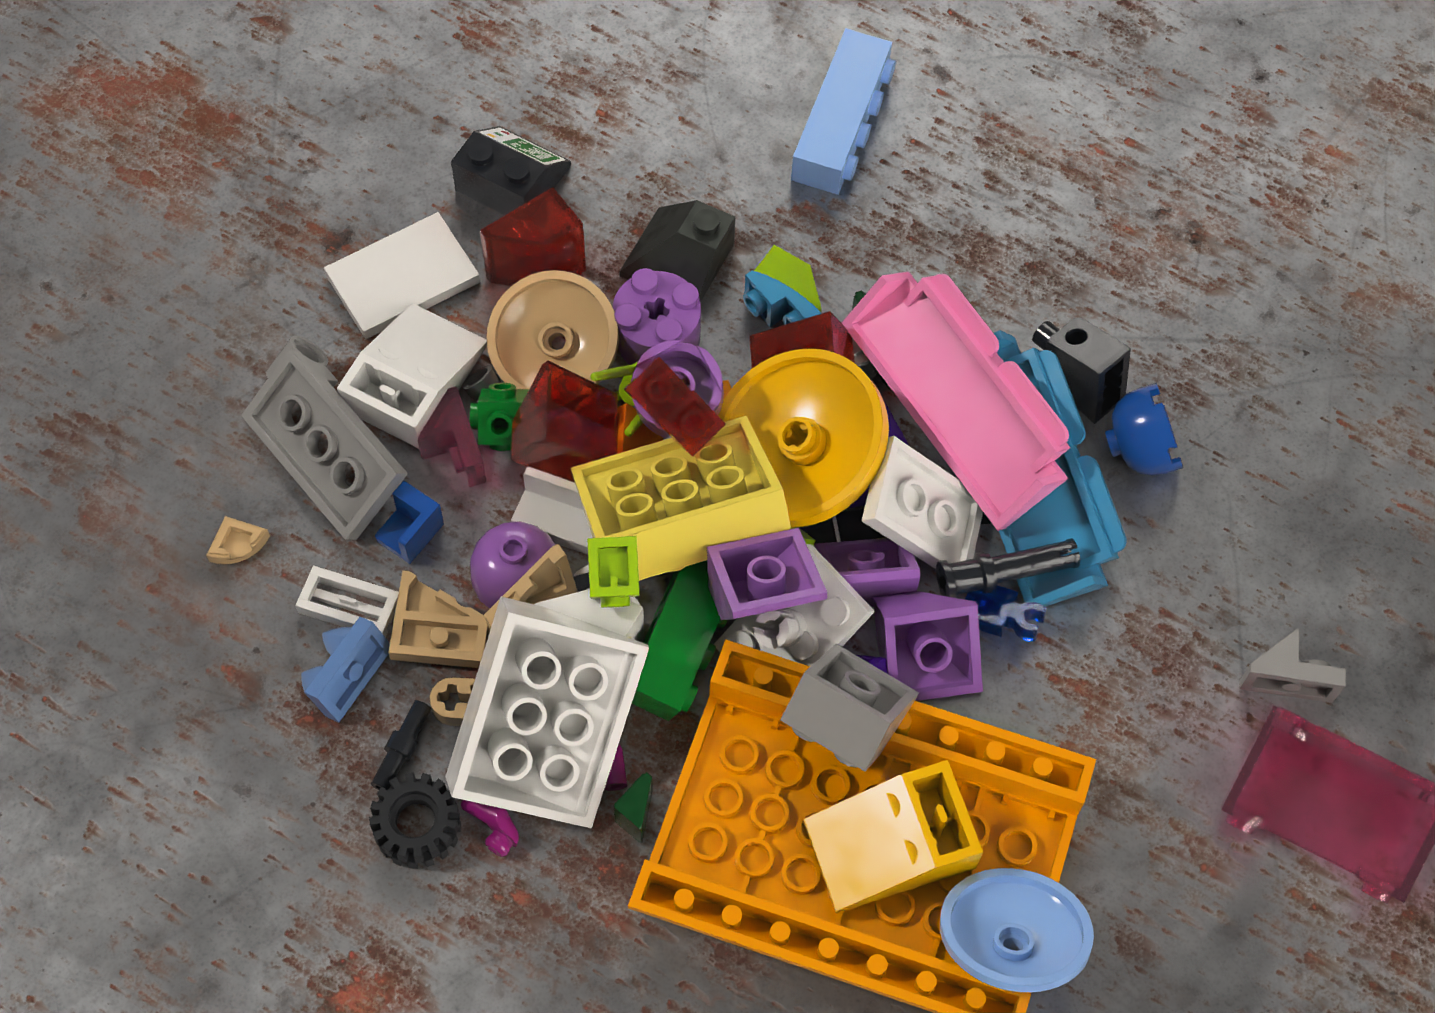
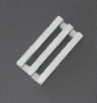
[295,565,399,638]

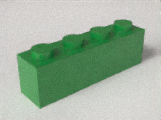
[632,560,728,721]

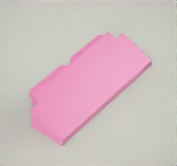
[842,271,1070,531]

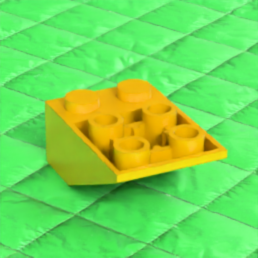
[803,760,983,913]

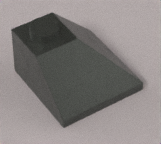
[619,200,735,302]

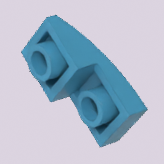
[743,270,826,349]

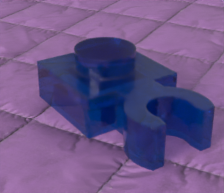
[964,585,1047,642]

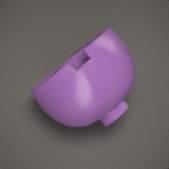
[470,521,555,608]

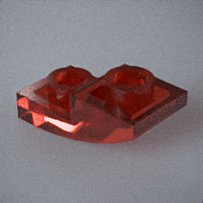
[624,357,726,457]

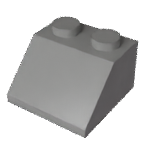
[780,644,919,771]

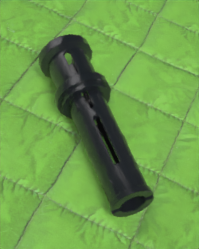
[936,538,1080,598]

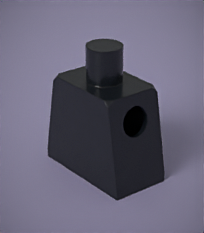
[1032,317,1131,424]

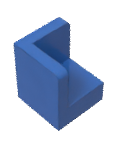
[375,481,444,564]

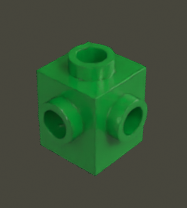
[470,383,536,451]

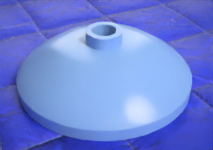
[939,868,1094,992]

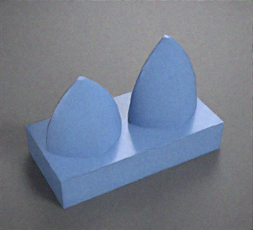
[301,617,390,723]

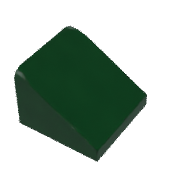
[614,772,653,843]

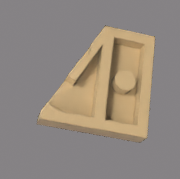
[388,571,489,668]

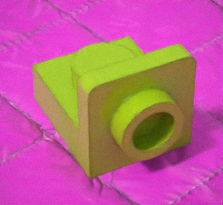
[587,536,640,608]

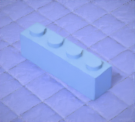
[791,28,896,195]

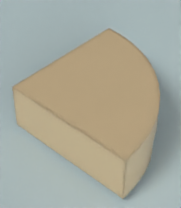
[206,516,270,564]

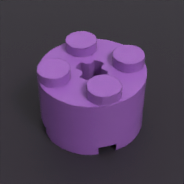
[613,268,701,365]
[630,340,724,439]

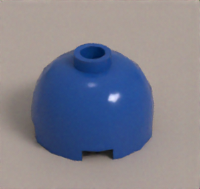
[1105,382,1183,476]

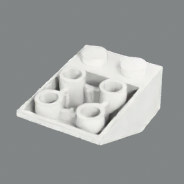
[337,303,487,450]

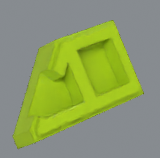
[754,245,822,312]

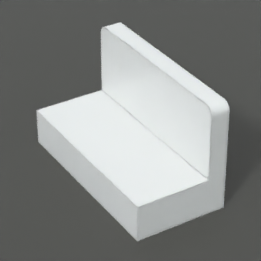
[511,467,592,555]

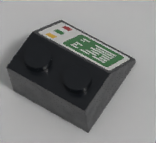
[451,126,571,226]

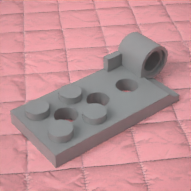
[241,336,408,540]

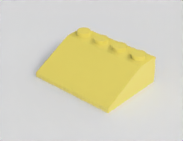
[571,416,791,581]

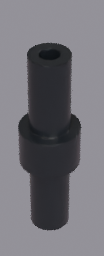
[371,700,432,790]

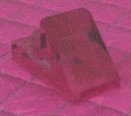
[417,386,487,488]

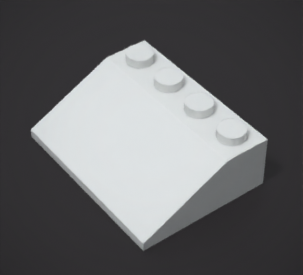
[445,596,649,828]

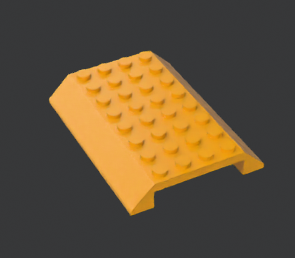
[628,639,1097,1013]

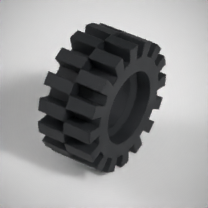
[369,772,461,869]

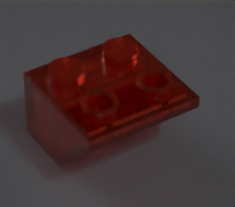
[511,360,618,483]

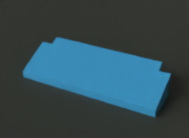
[994,330,1127,611]

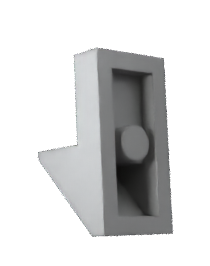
[1239,628,1346,703]

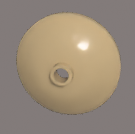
[487,270,619,403]

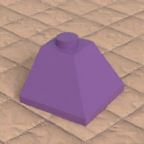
[707,528,827,620]
[873,591,983,701]

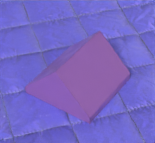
[815,538,920,607]

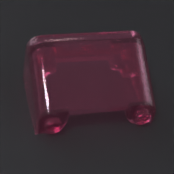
[1220,702,1435,904]

